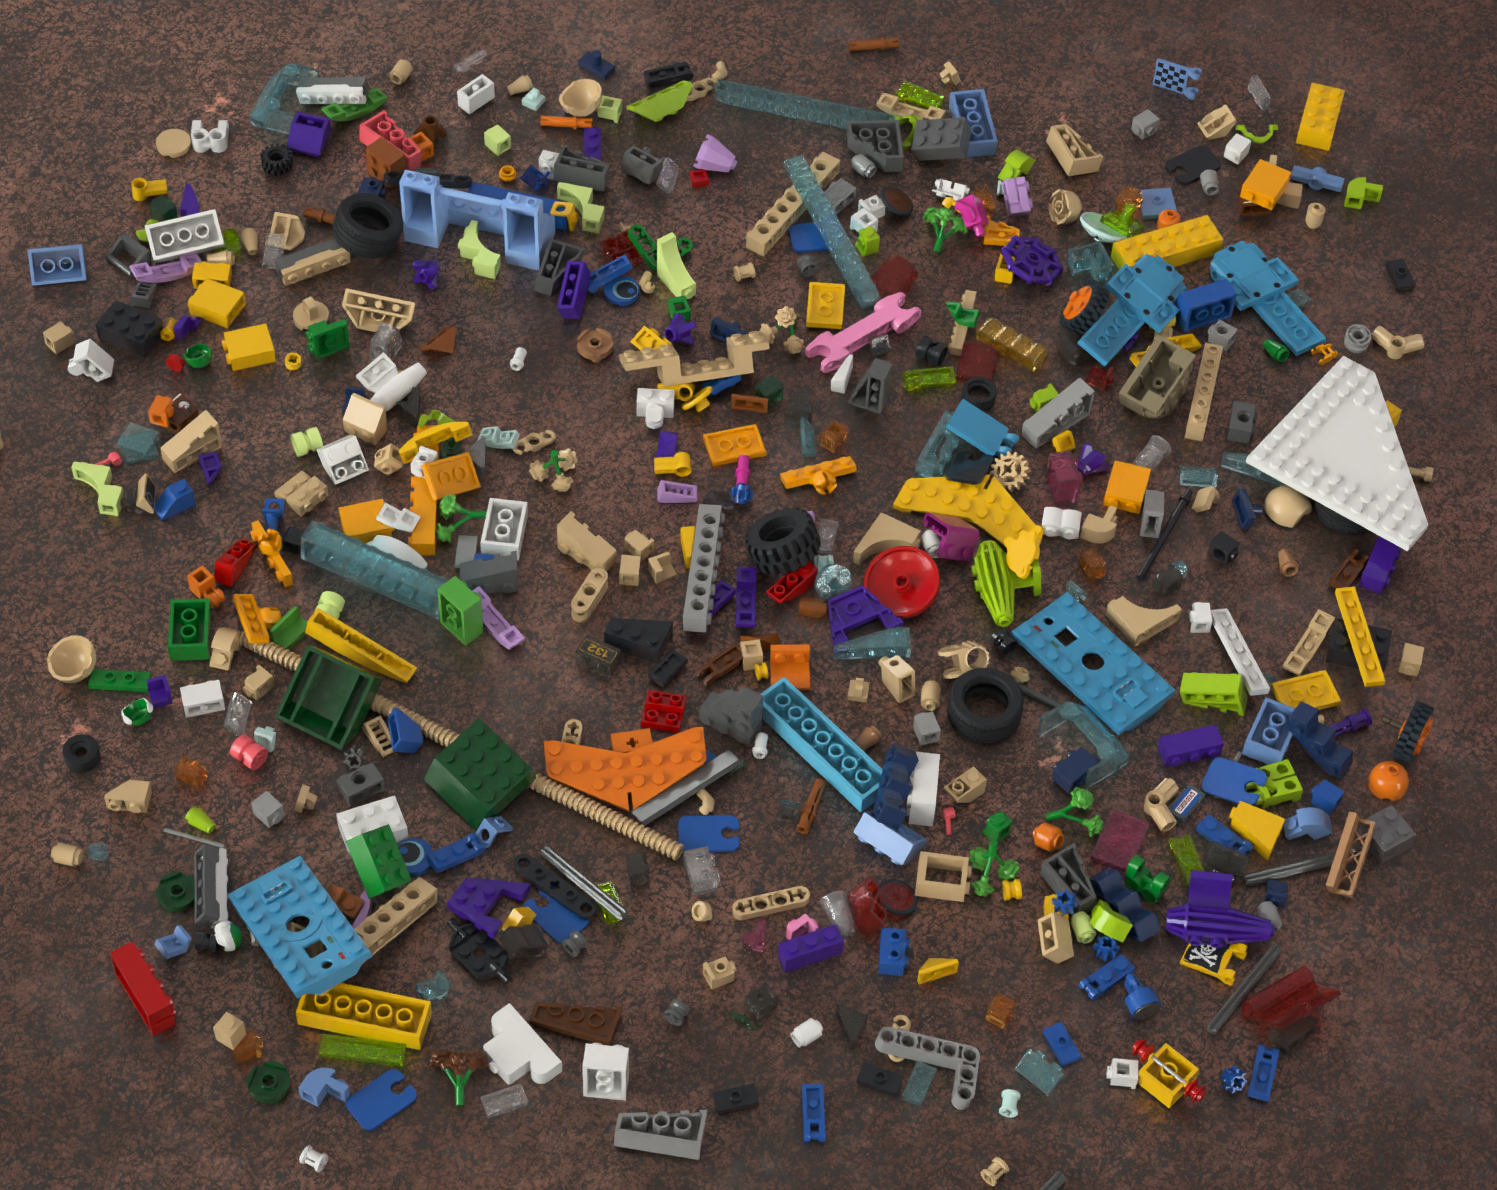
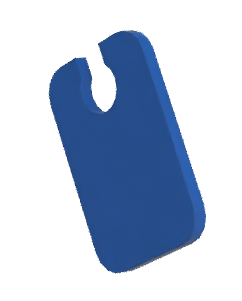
[789,221,845,253]
[1201,757,1267,806]
[678,815,739,852]
[523,885,589,945]
[346,1069,417,1131]

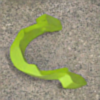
[888,115,921,150]
[1235,125,1278,145]
[418,409,460,449]

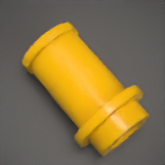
[160,318,178,341]

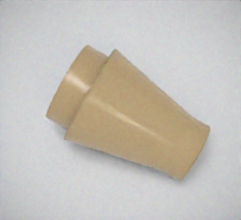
[506,75,533,96]
[240,228,259,255]
[207,249,235,265]

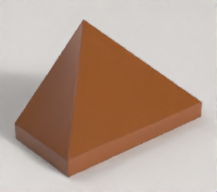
[421,326,456,354]
[731,394,768,413]
[740,633,780,652]

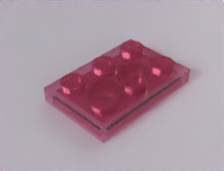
[1090,809,1150,873]

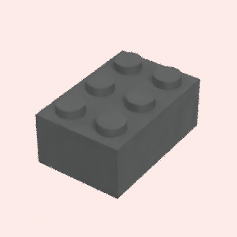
[911,117,972,161]

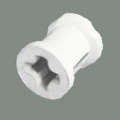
[299,1145,328,1172]

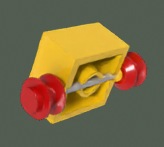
[1132,1038,1207,1108]

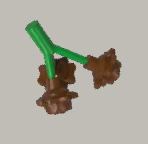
[429,1049,488,1106]

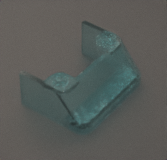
[249,63,320,134]
[1037,702,1130,789]

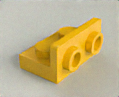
[630,325,672,351]

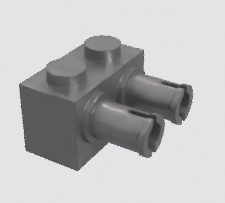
[621,145,667,185]

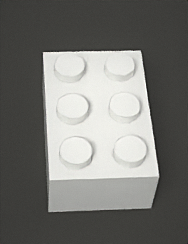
[480,498,528,561]
[906,752,940,826]
[336,795,409,859]
[583,1043,629,1101]

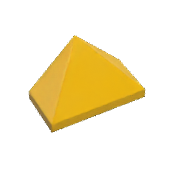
[917,958,959,984]

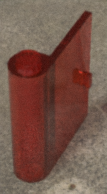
[1242,966,1341,1030]

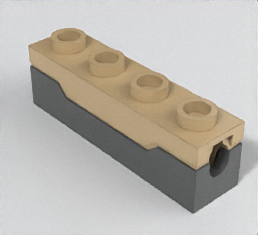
[275,238,351,286]

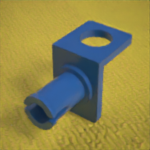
[262,498,285,533]

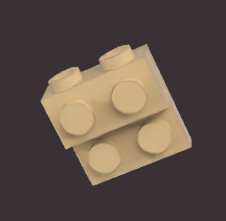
[274,471,328,516]

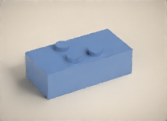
[949,89,998,158]

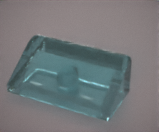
[800,417,816,457]
[1179,466,1218,488]

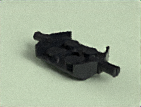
[447,918,513,984]

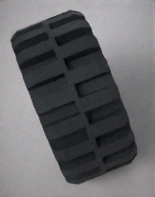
[745,507,821,575]

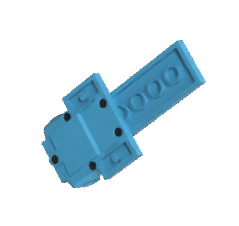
[1209,241,1326,356]
[1078,254,1187,367]

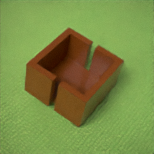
[366,137,407,190]

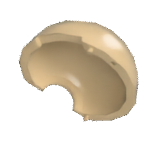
[559,79,602,117]
[1264,485,1312,527]
[47,636,96,683]

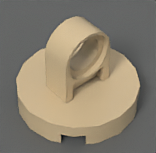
[293,296,329,331]

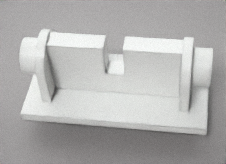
[932,178,970,201]

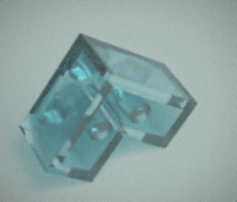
[1066,241,1114,283]

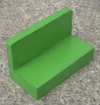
[270,606,307,650]

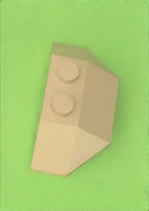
[342,288,416,336]

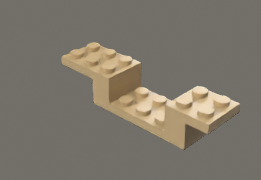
[619,331,770,387]

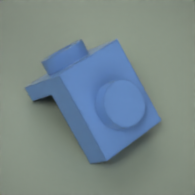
[154,925,191,959]

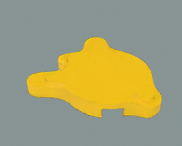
[1004,525,1044,579]

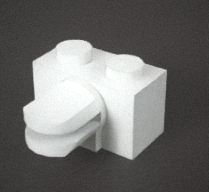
[68,339,114,382]
[637,388,675,429]

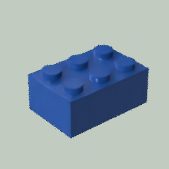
[1175,279,1237,332]

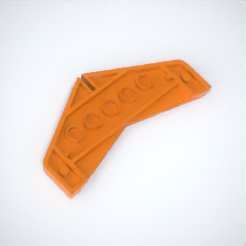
[544,727,706,812]

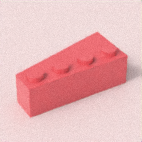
[359,110,421,171]

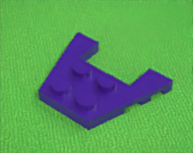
[827,585,904,655]
[447,877,530,939]

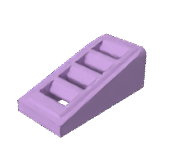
[657,480,698,503]

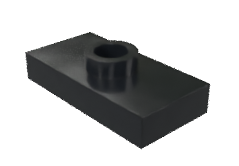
[1386,259,1416,291]
[648,649,688,688]
[856,1062,904,1097]
[712,1083,759,1115]

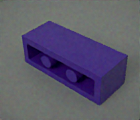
[557,261,591,319]
[1359,536,1402,594]
[1158,725,1224,767]
[778,924,844,973]

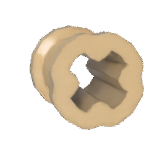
[733,262,755,282]
[981,1157,1009,1186]

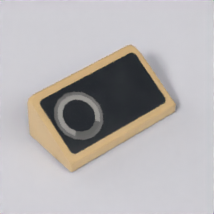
[136,473,156,514]

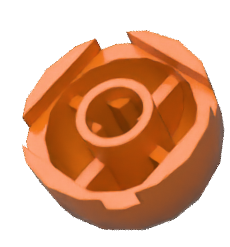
[1368,761,1409,801]

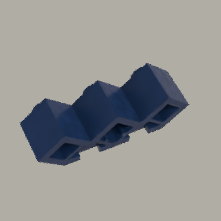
[1289,701,1353,779]
[873,743,919,829]
[1089,867,1161,942]

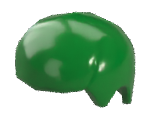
[183,344,213,368]

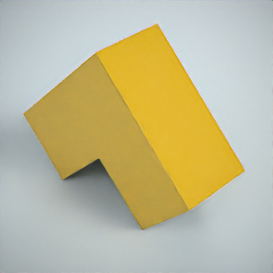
[501,907,537,937]

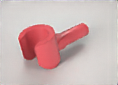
[95,452,122,466]
[942,807,955,836]

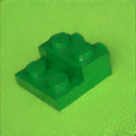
[305,319,350,360]

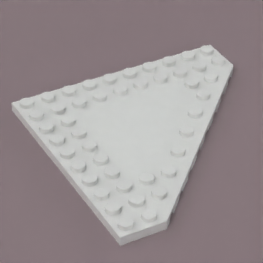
[1246,356,1428,551]

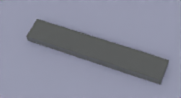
[631,750,741,825]

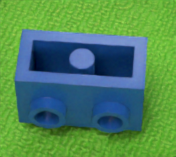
[878,928,910,976]

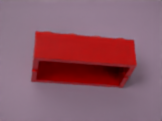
[110,941,177,1036]

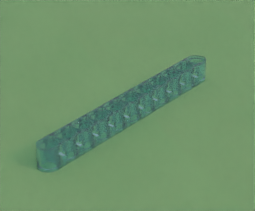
[714,80,895,129]
[784,155,881,309]

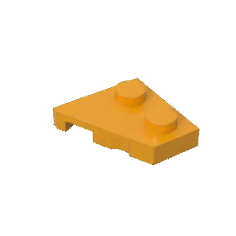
[984,215,1020,247]

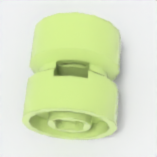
[291,427,323,457]
[314,591,345,619]

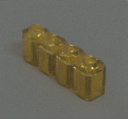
[975,317,1048,372]

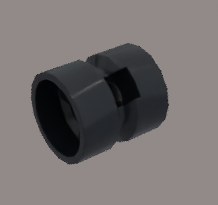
[915,335,948,367]

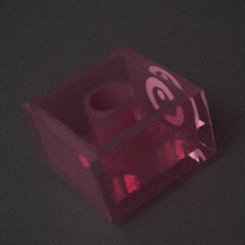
[1045,450,1083,506]

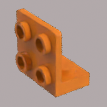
[770,644,810,690]

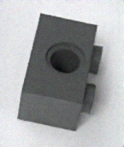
[1227,401,1258,444]
[337,762,385,807]

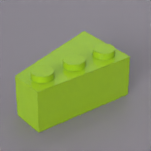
[1180,672,1248,717]

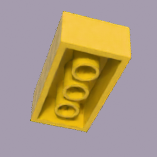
[1296,83,1345,151]

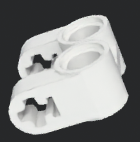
[191,120,229,153]

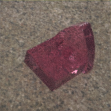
[742,919,766,952]

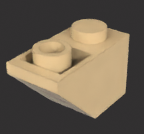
[943,766,987,803]
[104,780,152,813]

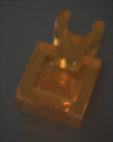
[974,184,995,211]

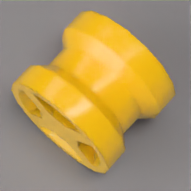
[1002,879,1022,901]

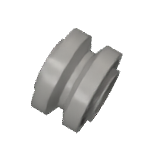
[1344,324,1371,353]

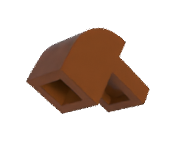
[327,885,365,920]

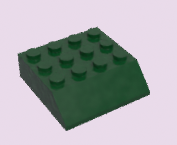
[275,645,383,750]
[424,718,536,831]

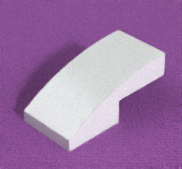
[376,502,420,532]

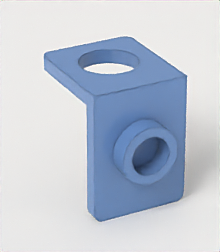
[475,816,513,848]

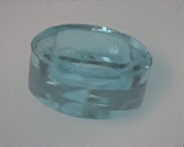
[1172,560,1187,579]
[87,843,108,861]

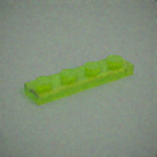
[318,1034,407,1067]

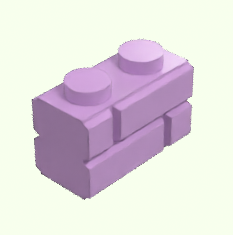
[1002,177,1033,217]

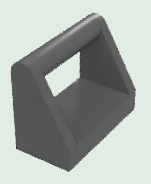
[105,233,151,277]

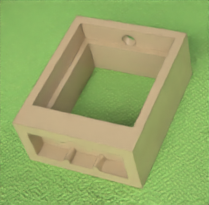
[915,851,972,902]

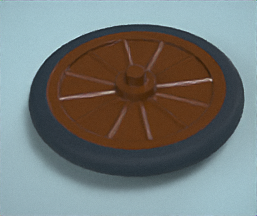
[880,187,913,216]

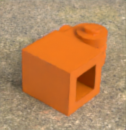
[187,565,225,608]

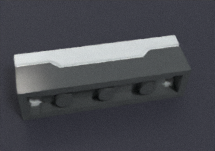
[296,77,370,104]
[194,843,229,929]

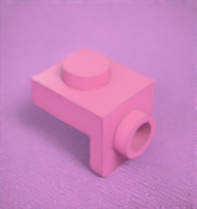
[786,913,819,940]

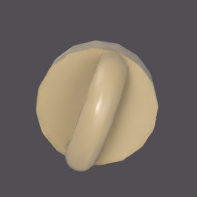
[692,901,713,922]

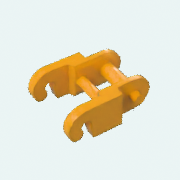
[1310,343,1338,365]

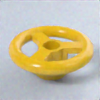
[682,386,713,412]

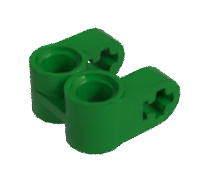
[1124,854,1171,904]

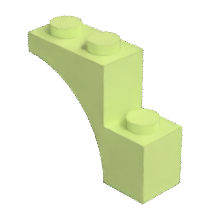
[557,182,605,234]
[458,220,501,279]
[71,462,125,516]

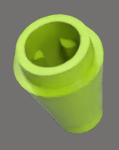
[185,806,216,834]

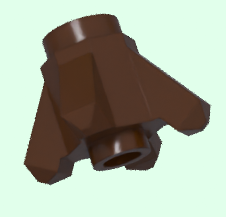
[414,115,447,147]

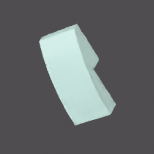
[477,426,520,449]

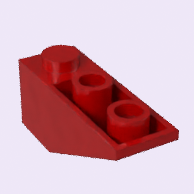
[214,539,257,586]
[766,561,818,604]

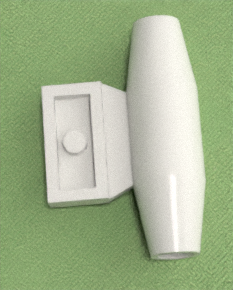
[356,352,427,412]

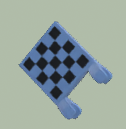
[1153,58,1202,100]

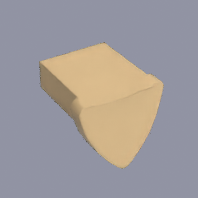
[1192,486,1220,513]

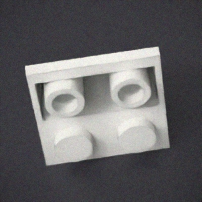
[316,435,369,485]

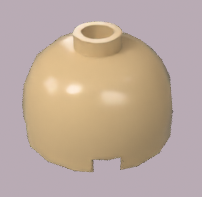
[1049,189,1082,225]

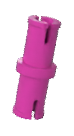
[735,455,750,487]

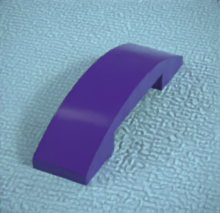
[736,567,756,627]

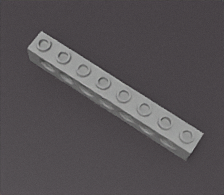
[683,504,725,632]

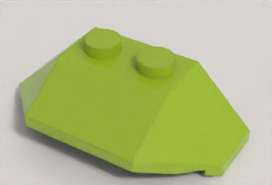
[626,80,692,122]

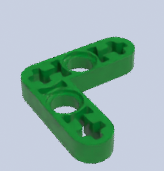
[628,224,693,271]

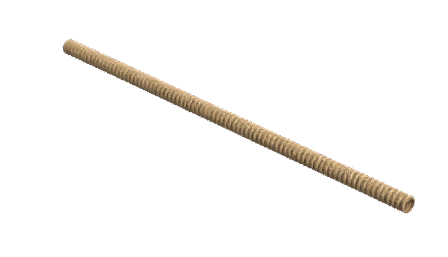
[239,631,684,860]

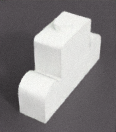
[483,1003,562,1085]

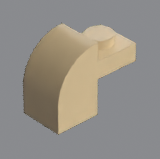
[1080,505,1118,544]
[209,627,243,670]

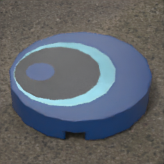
[604,276,639,306]
[398,838,433,876]

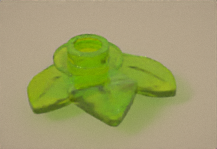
[214,229,241,254]

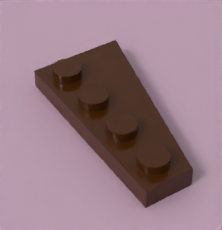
[529,1002,623,1046]

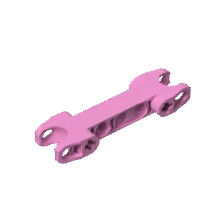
[805,292,921,373]

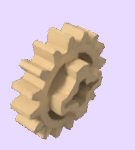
[990,451,1031,492]

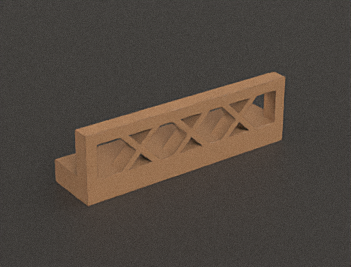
[1326,811,1376,898]

